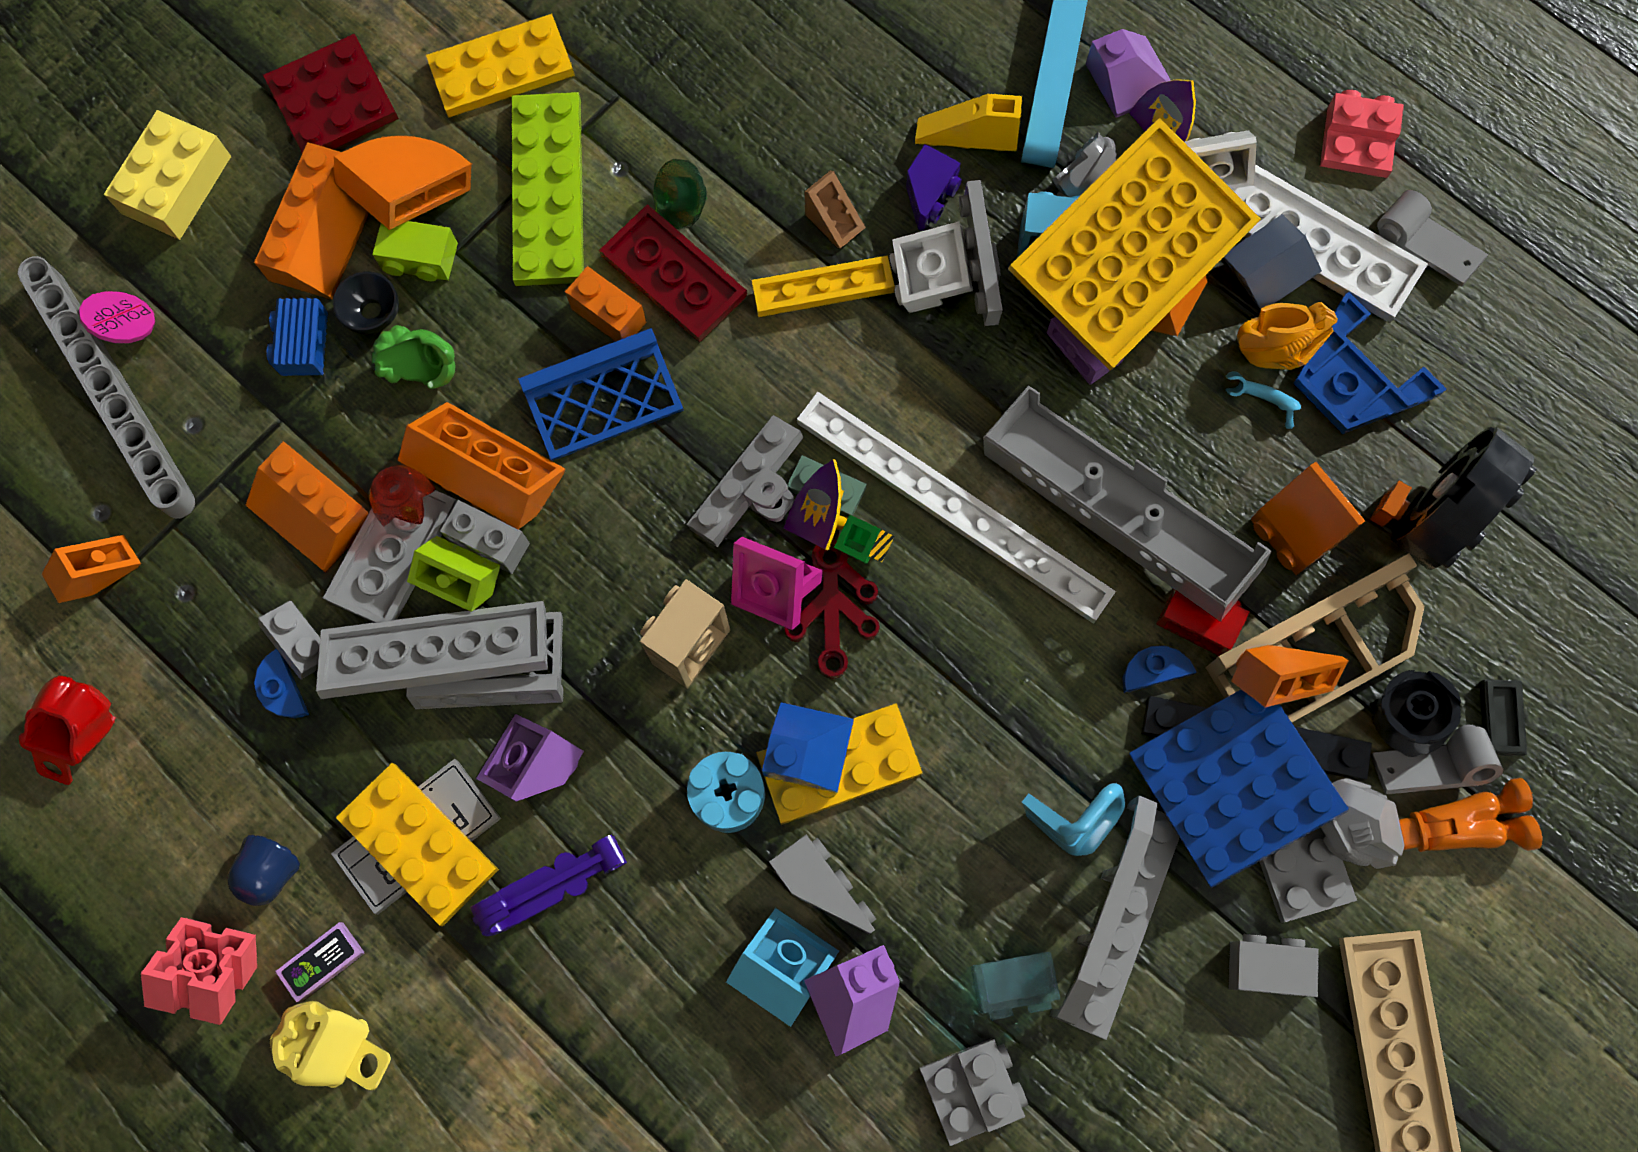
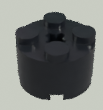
[1372,670,1461,757]

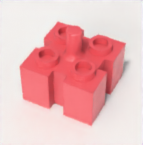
[141,917,257,1025]

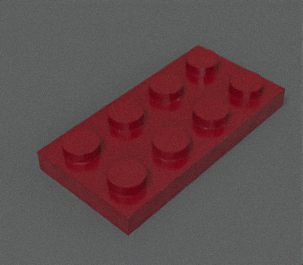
[599,204,747,343]

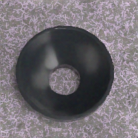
[333,271,399,334]

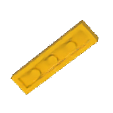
[752,255,895,317]

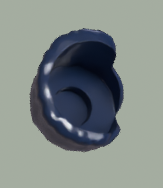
[227,835,300,906]

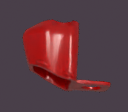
[18,675,116,785]

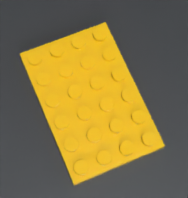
[1008,118,1261,370]

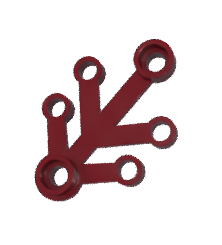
[784,540,880,679]

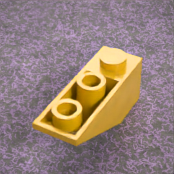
[915,94,1022,151]

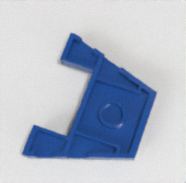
[1293,292,1446,434]

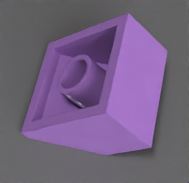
[804,945,900,1056]

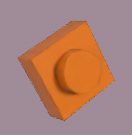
[1370,480,1412,527]

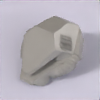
[1052,132,1117,197]
[1320,779,1405,869]

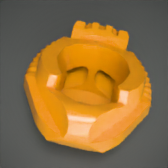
[1237,302,1338,370]

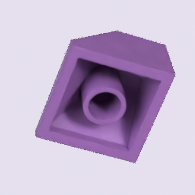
[1086,29,1171,118]
[476,714,584,802]

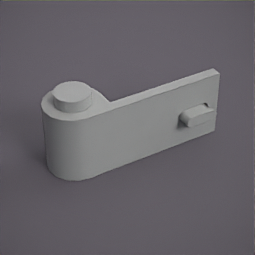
[1377,190,1488,286]
[1371,725,1503,794]

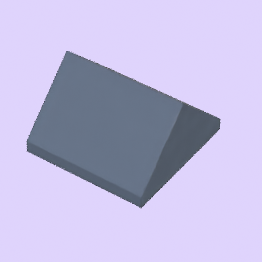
[1223,214,1322,310]

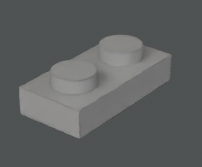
[258,601,320,679]

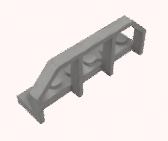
[1049,796,1180,1040]

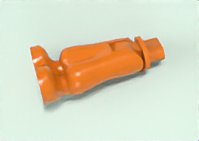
[1399,778,1543,852]

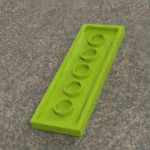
[512,92,584,286]

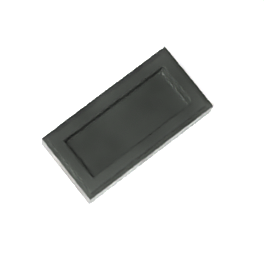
[1479,679,1527,756]

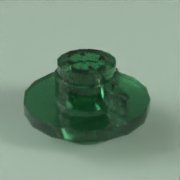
[653,159,707,229]

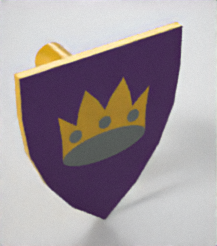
[1129,79,1196,142]
[784,459,848,550]

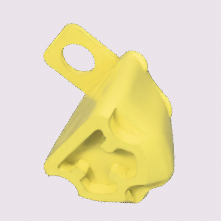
[270,1001,391,1090]

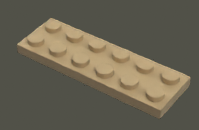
[1339,930,1461,1152]

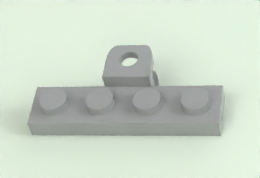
[959,180,1002,326]
[687,415,804,547]

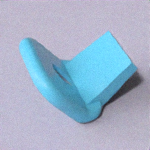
[1022,783,1125,856]

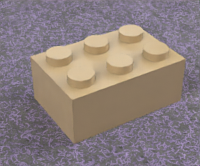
[640,579,730,689]

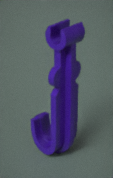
[470,834,627,936]

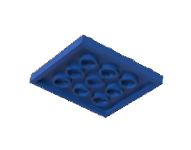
[1129,689,1349,888]

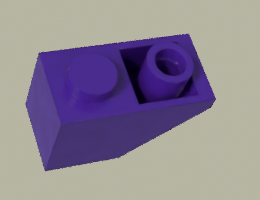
[906,144,962,231]

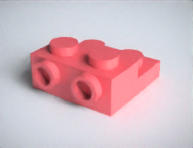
[1320,90,1404,178]

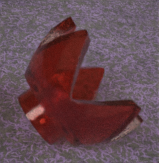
[369,465,436,527]

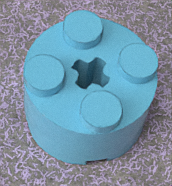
[687,752,765,833]

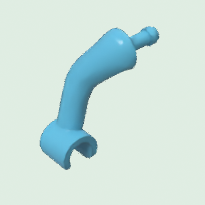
[1226,371,1301,429]

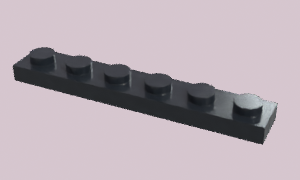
[1141,696,1372,781]

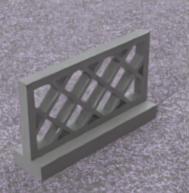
[406,612,563,709]

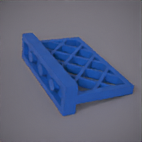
[518,328,684,461]

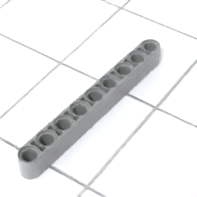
[18,256,195,518]

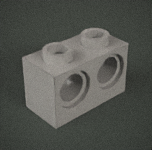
[440,500,530,574]

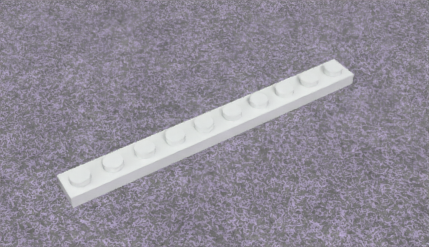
[797,392,1116,624]

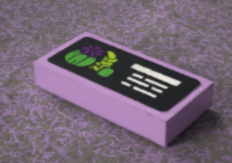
[275,922,365,1003]

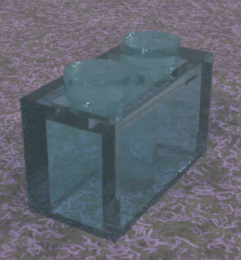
[970,951,1060,1020]

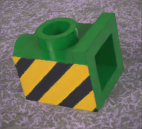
[834,515,895,563]

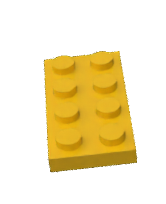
[426,14,575,118]
[756,703,922,825]
[336,763,499,926]

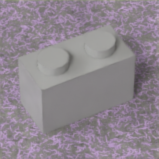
[1229,934,1318,997]

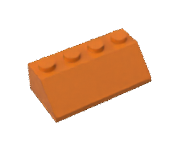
[254,142,369,300]
[398,402,565,530]

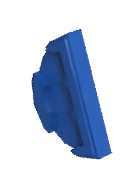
[1122,646,1197,693]
[254,649,309,719]

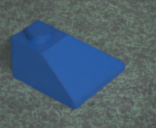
[762,702,854,793]

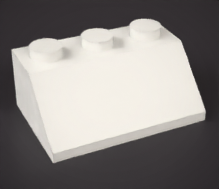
[1185,130,1257,189]

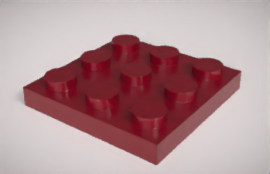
[263,33,399,154]

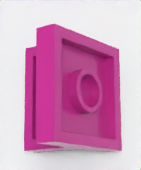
[731,537,822,630]

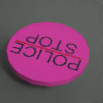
[79,291,155,343]

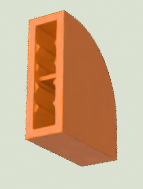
[334,136,472,230]

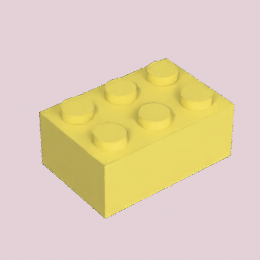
[104,110,231,240]

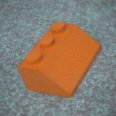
[246,441,369,573]

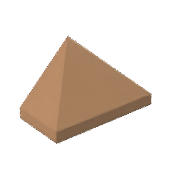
[804,170,866,248]

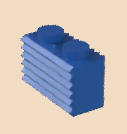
[267,298,328,376]

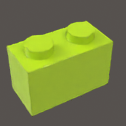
[372,221,458,281]
[407,536,500,612]

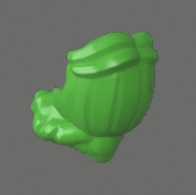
[372,325,456,389]

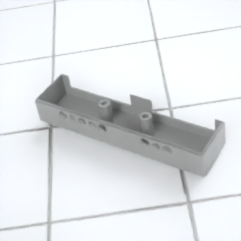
[983,385,1271,622]

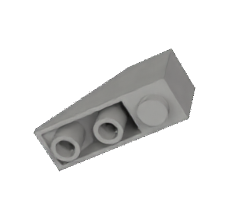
[769,834,876,935]

